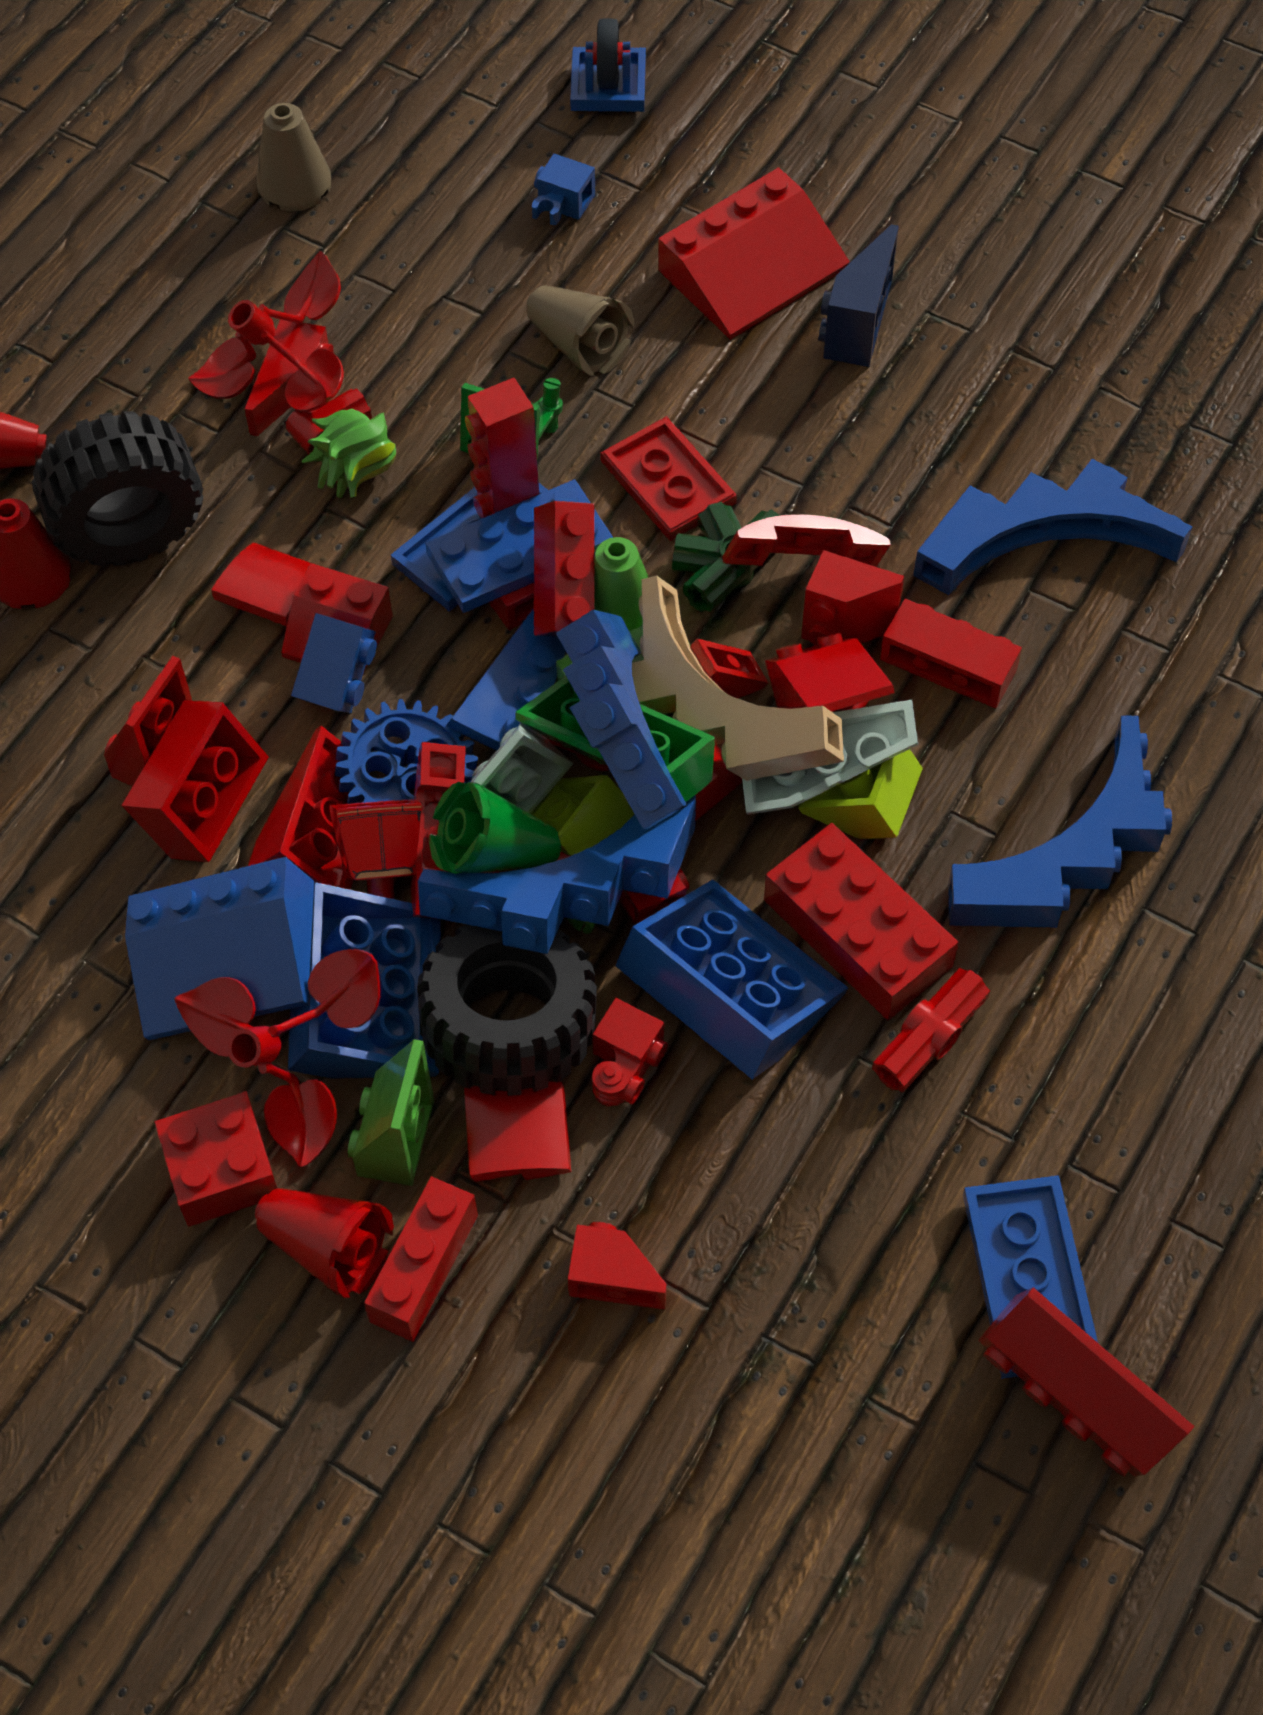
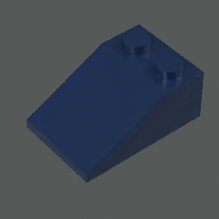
[818,224,899,367]

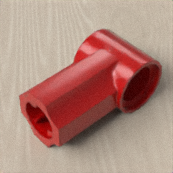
[286,388,372,455]

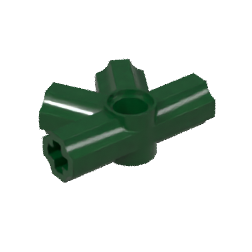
[672,502,781,613]

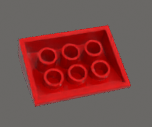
[658,167,850,340]

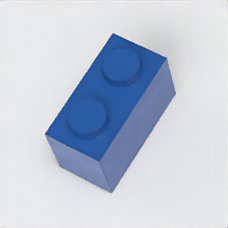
[291,613,377,713]

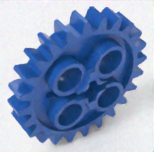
[335,699,478,804]

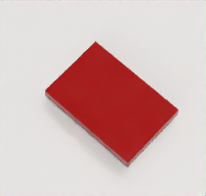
[600,416,737,541]

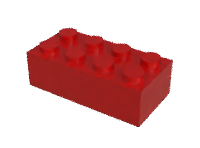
[764,823,959,1021]

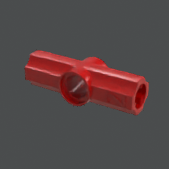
[872,968,990,1093]

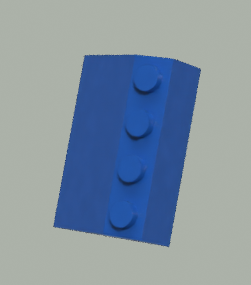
[125,857,314,1040]
[615,880,848,1079]
[288,882,441,1078]

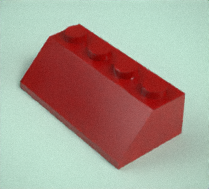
[978,1287,1195,1477]

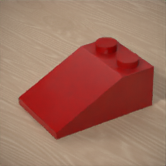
[765,632,895,712]
[104,656,192,787]

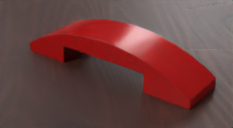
[722,515,891,567]
[411,742,466,919]

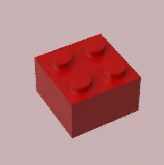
[154,1091,277,1227]

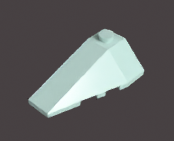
[742,700,918,815]

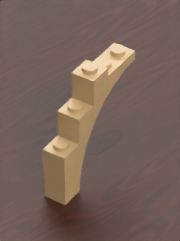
[632,576,844,781]

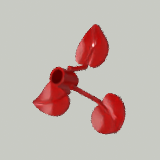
[188,251,344,412]
[174,949,380,1167]

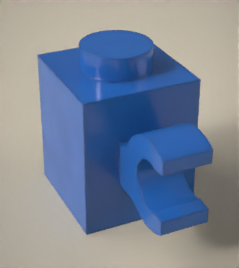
[532,154,595,225]

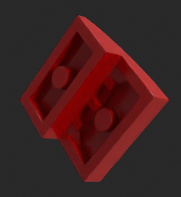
[211,542,311,626]
[464,1081,571,1182]

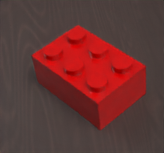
[121,700,269,862]

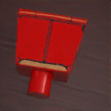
[329,799,422,899]

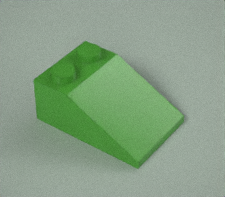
[348,1039,434,1186]

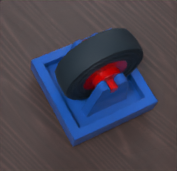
[570,18,646,112]

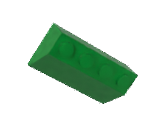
[515,676,715,802]

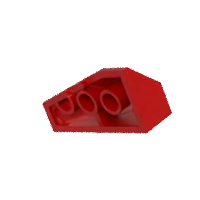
[248,726,353,890]

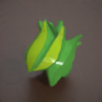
[302,409,396,498]

